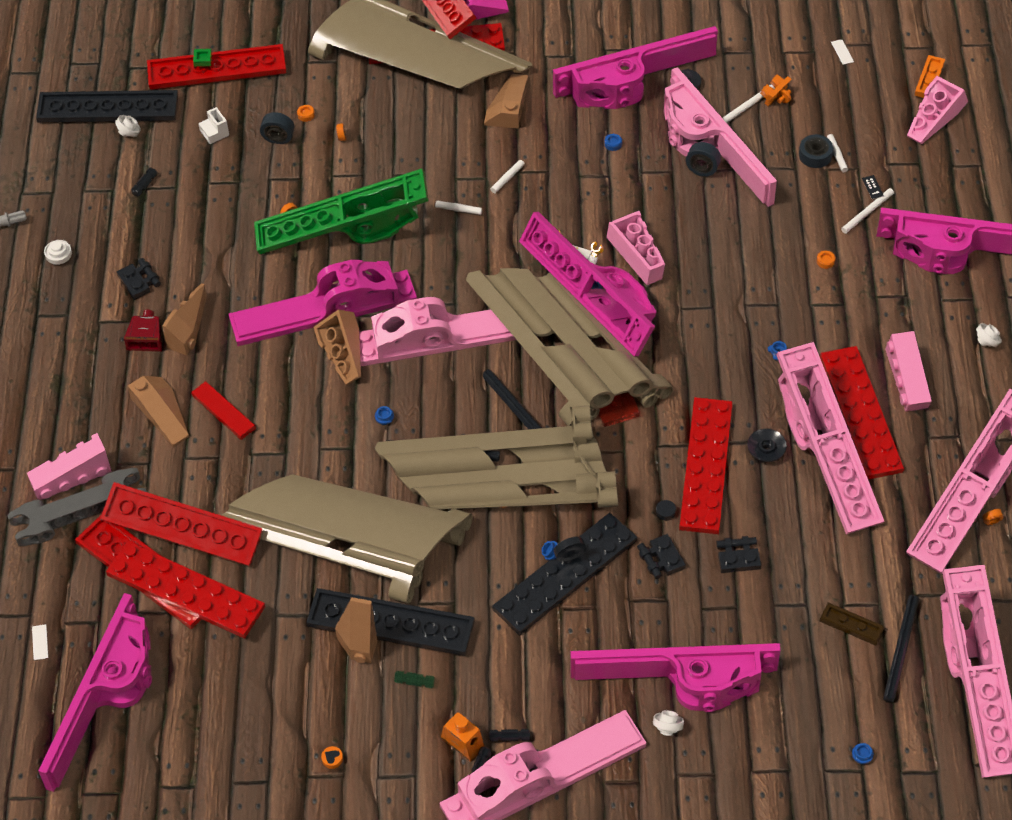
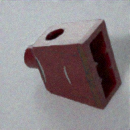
[124,309,162,352]

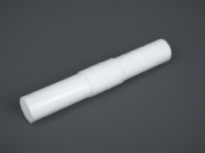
[827,134,848,172]
[490,160,525,193]
[435,201,482,215]

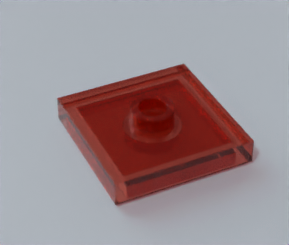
[598,392,640,427]

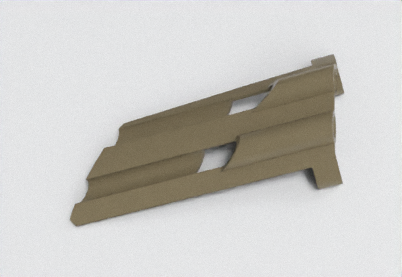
[466,268,673,426]
[374,405,618,509]

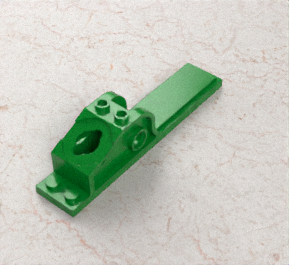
[254,169,429,254]

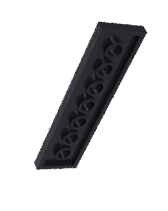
[36,90,178,123]
[492,512,637,636]
[306,588,475,656]

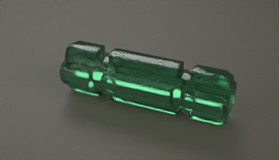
[394,670,435,688]

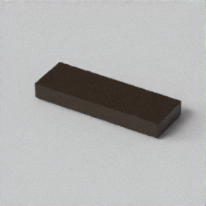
[819,602,885,646]

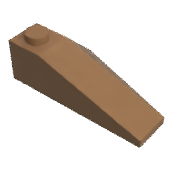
[484,74,528,129]
[162,283,207,356]
[314,310,361,385]
[127,376,189,447]
[335,597,377,663]

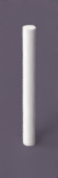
[722,85,775,123]
[841,188,894,234]

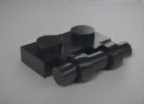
[116,258,161,300]
[637,534,686,579]
[716,536,761,573]

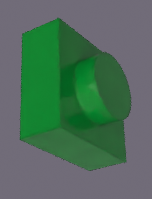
[193,49,212,66]

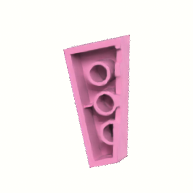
[607,211,665,285]
[885,331,931,411]
[27,433,112,500]

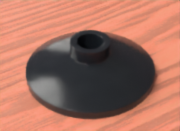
[747,429,787,462]

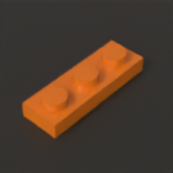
[914,55,945,98]

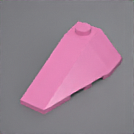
[907,76,968,144]

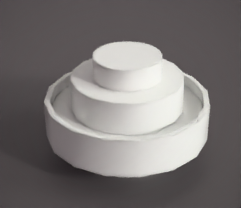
[115,115,141,137]
[44,240,72,264]
[976,323,1002,347]
[653,710,684,736]

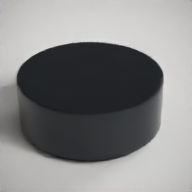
[656,500,676,520]

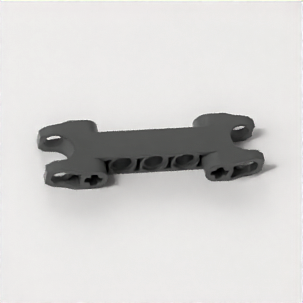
[7,468,147,546]

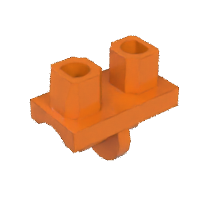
[760,74,792,107]

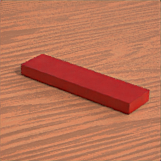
[191,381,256,440]

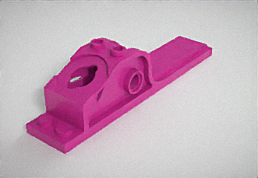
[553,26,718,109]
[877,207,1012,274]
[519,212,657,357]
[229,260,417,346]
[38,593,152,792]
[570,643,780,712]

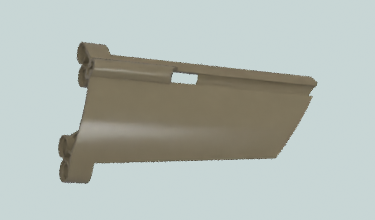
[308,0,532,89]
[221,474,473,604]

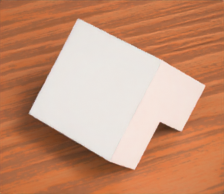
[199,107,229,144]

